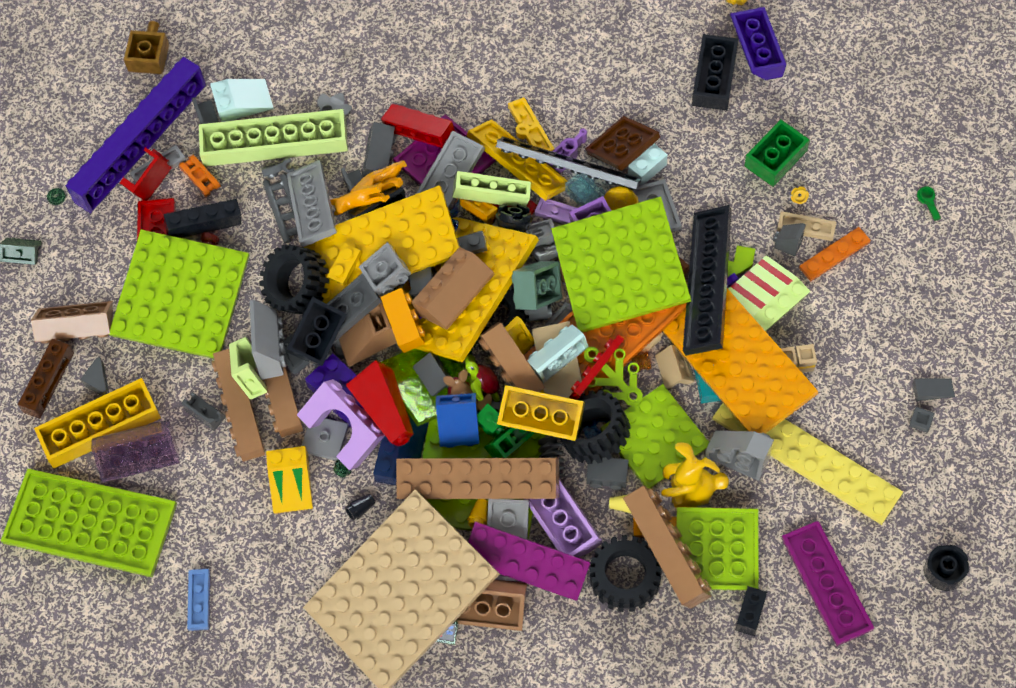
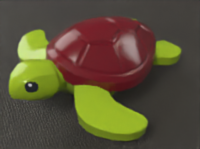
[465,354,500,402]

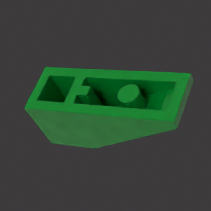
[484,427,535,458]

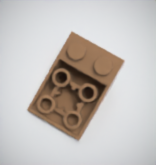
[339,302,397,367]

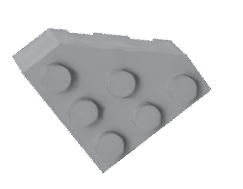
[705,431,774,481]

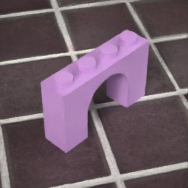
[297,379,385,470]

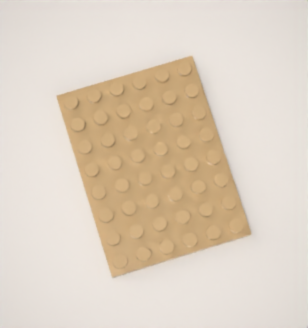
[303,490,499,688]

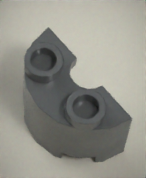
[525,304,552,322]

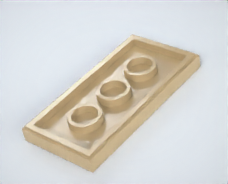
[532,321,585,399]

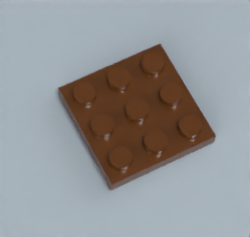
[585,116,661,171]

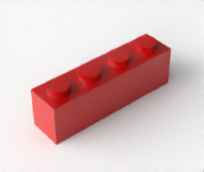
[381,104,456,148]

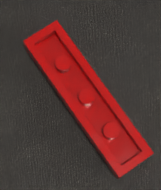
[569,334,624,400]

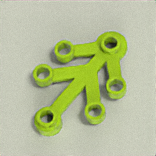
[584,347,643,406]

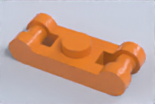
[178,155,221,197]

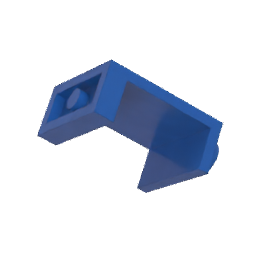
[436,393,479,448]

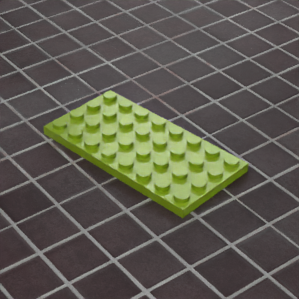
[1,468,177,578]

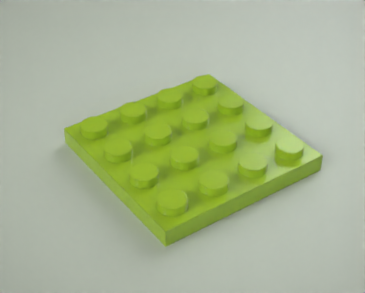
[600,384,710,489]
[676,507,759,591]

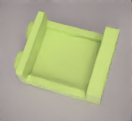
[229,337,268,400]

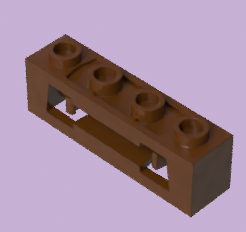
[17,339,74,419]

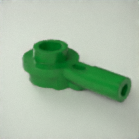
[916,186,941,221]

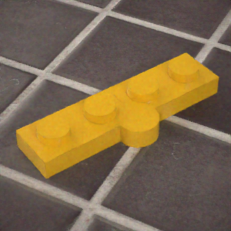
[508,97,554,151]

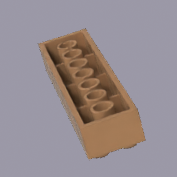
[396,458,559,499]

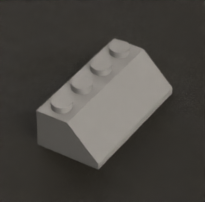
[250,300,286,380]

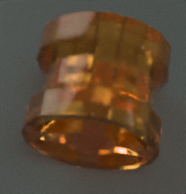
[632,351,651,373]

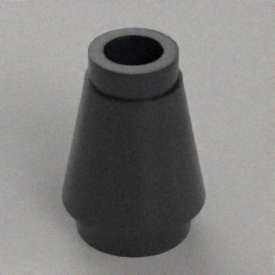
[345,494,375,520]

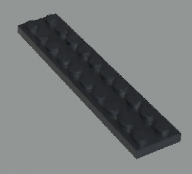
[683,205,732,356]

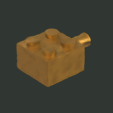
[123,21,169,75]

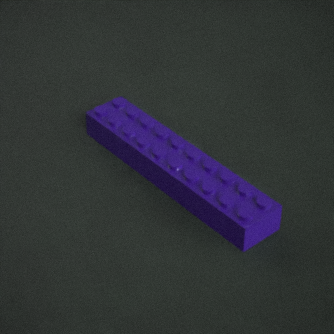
[65,57,206,214]

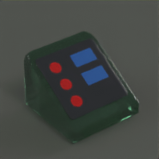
[436,621,459,645]

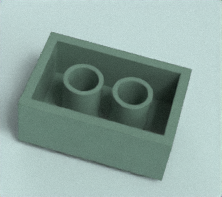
[512,261,562,310]

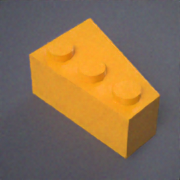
[380,288,426,353]

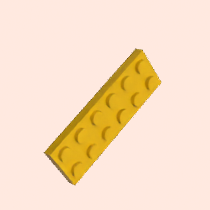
[467,119,571,201]

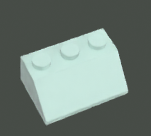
[527,325,589,383]

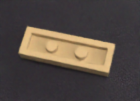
[777,211,836,241]

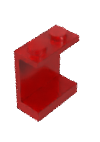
[120,147,172,201]

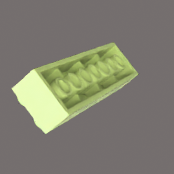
[199,109,348,167]

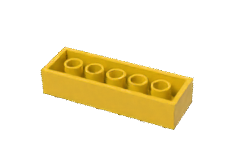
[34,378,161,469]

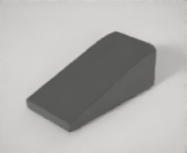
[912,378,955,401]

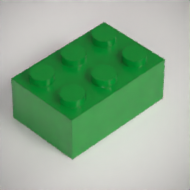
[744,119,810,187]

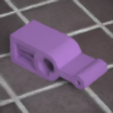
[548,128,587,174]

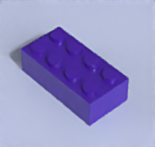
[305,354,372,428]

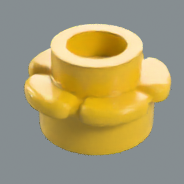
[791,186,809,204]

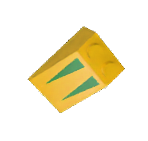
[266,446,313,514]

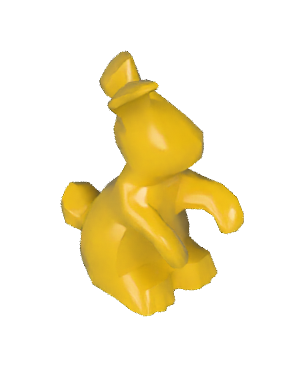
[661,442,729,508]

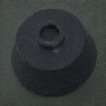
[496,203,533,233]

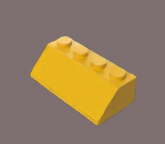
[497,385,585,441]

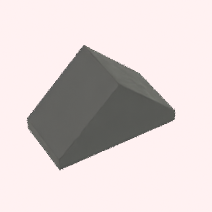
[80,357,109,396]

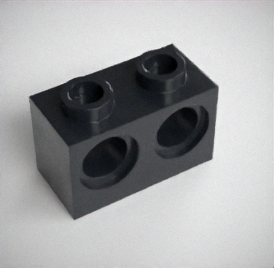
[735,586,767,636]

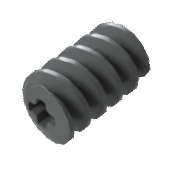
[538,437,565,479]

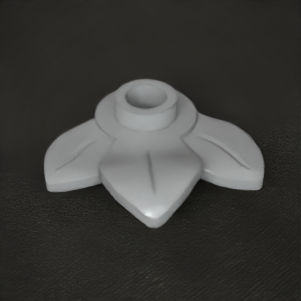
[317,93,352,116]

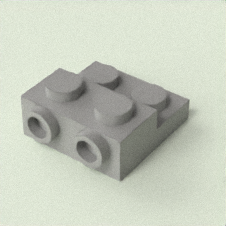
[359,242,411,297]

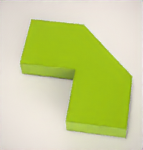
[728,245,756,276]

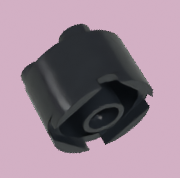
[924,545,969,592]

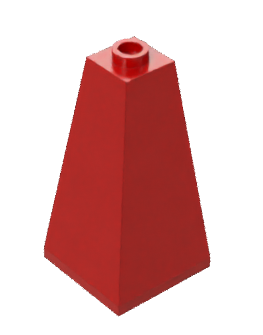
[346,360,414,446]

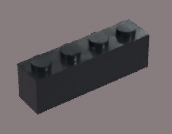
[164,198,241,238]

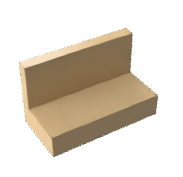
[655,345,694,389]

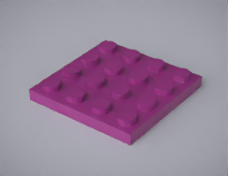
[393,114,496,186]

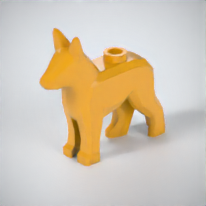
[330,160,407,215]

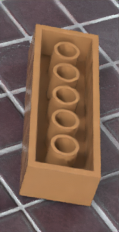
[623,485,712,609]

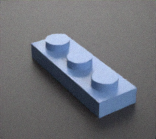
[187,569,210,631]

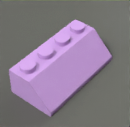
[524,478,603,557]

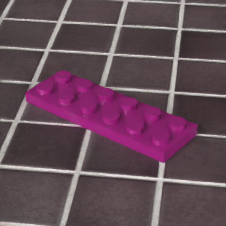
[781,521,874,647]
[468,522,591,601]

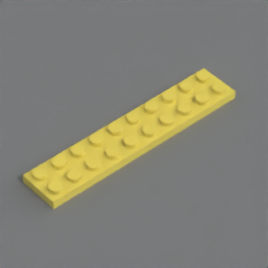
[712,403,903,525]

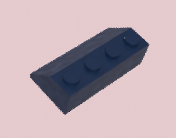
[373,405,430,486]

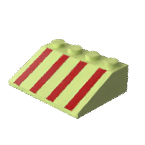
[728,255,810,331]

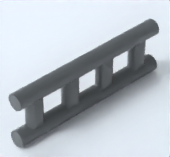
[263,174,298,244]

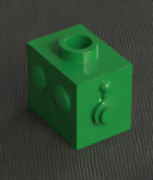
[477,403,506,438]

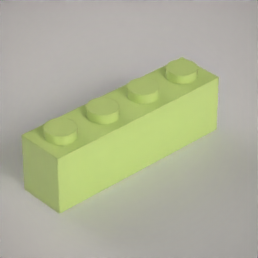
[452,171,531,207]

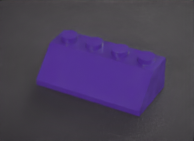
[730,7,787,80]

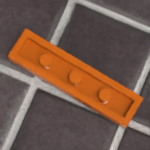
[799,227,871,282]

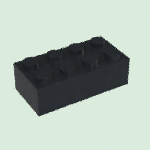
[692,34,739,111]

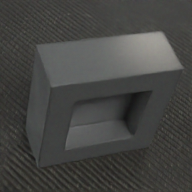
[909,407,935,433]

